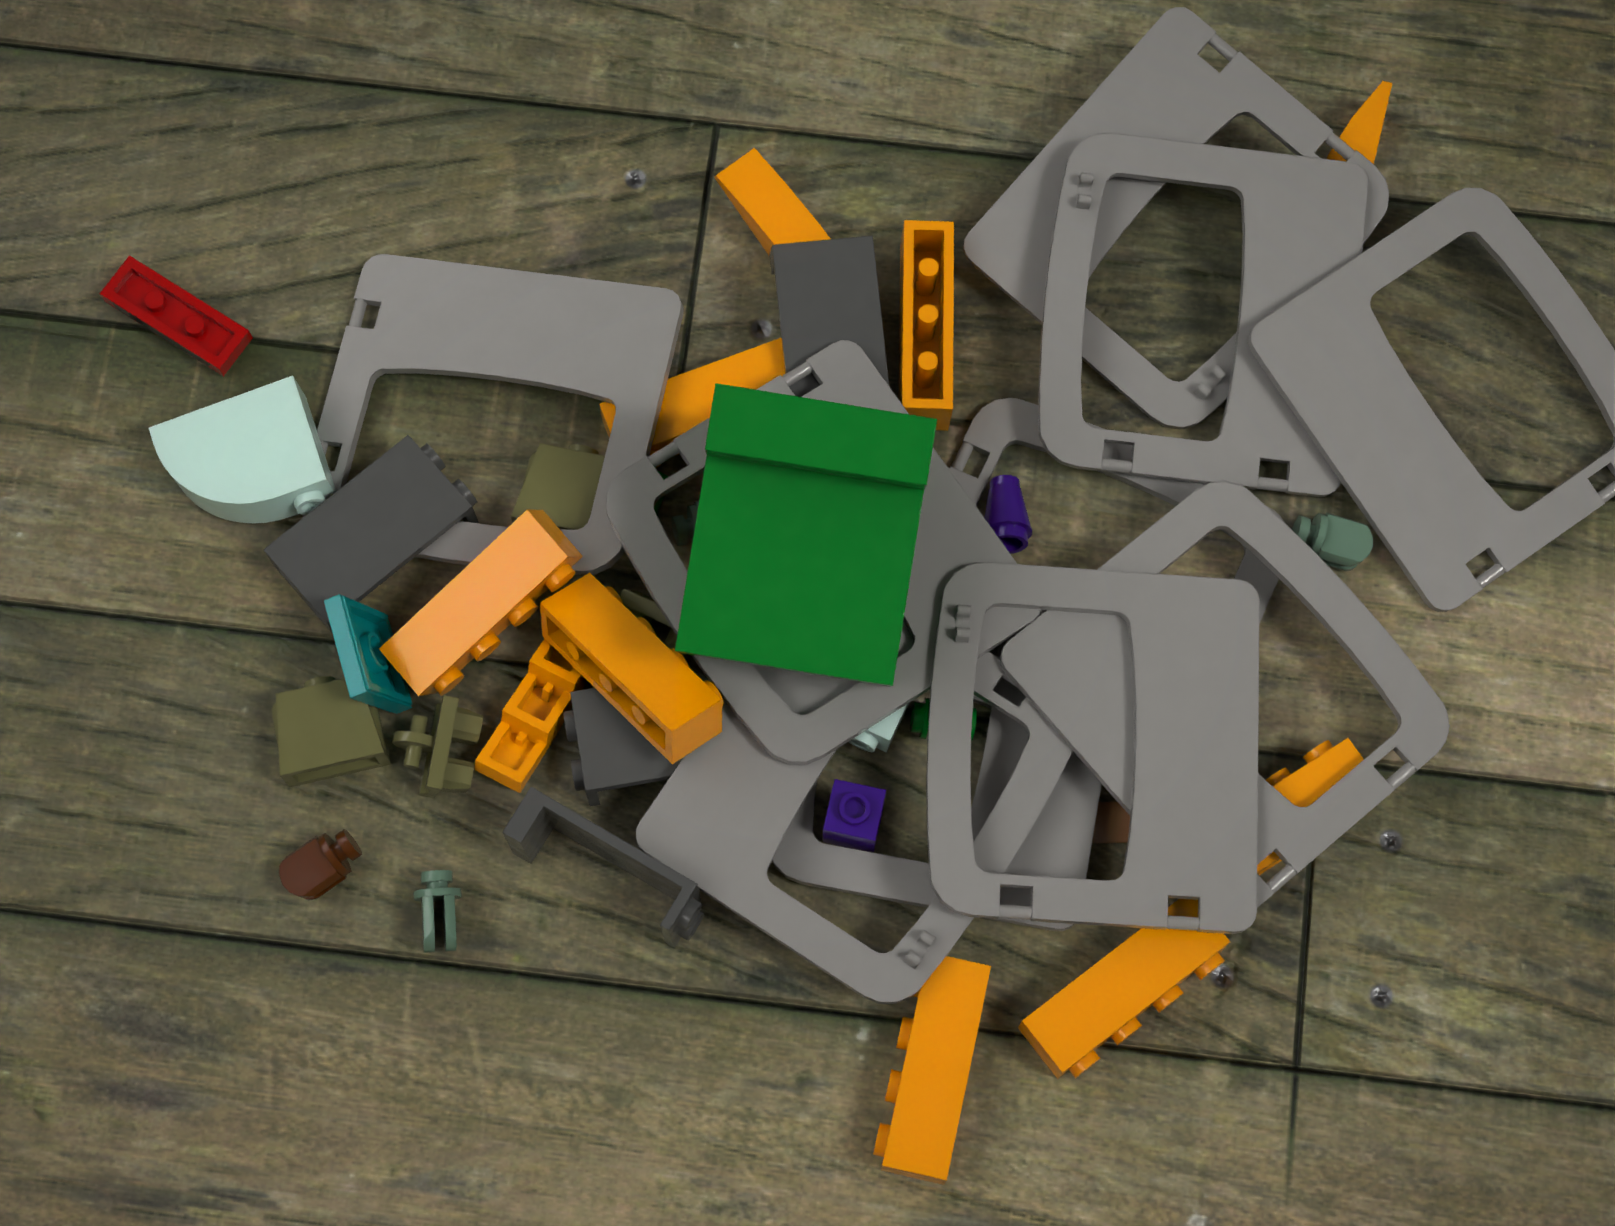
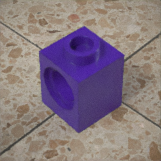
[823,779,886,853]

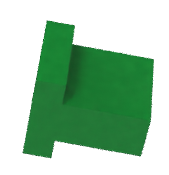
[675,383,937,687]

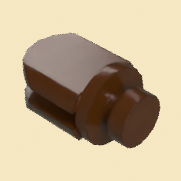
[279,829,362,900]

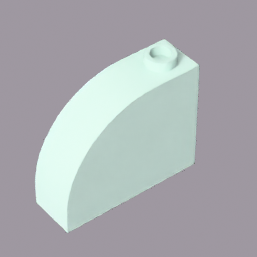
[149,376,336,524]

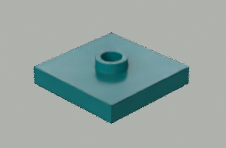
[324,594,412,714]

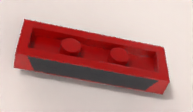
[99,255,253,377]

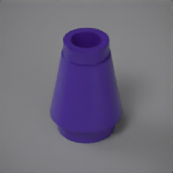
[984,475,1032,554]

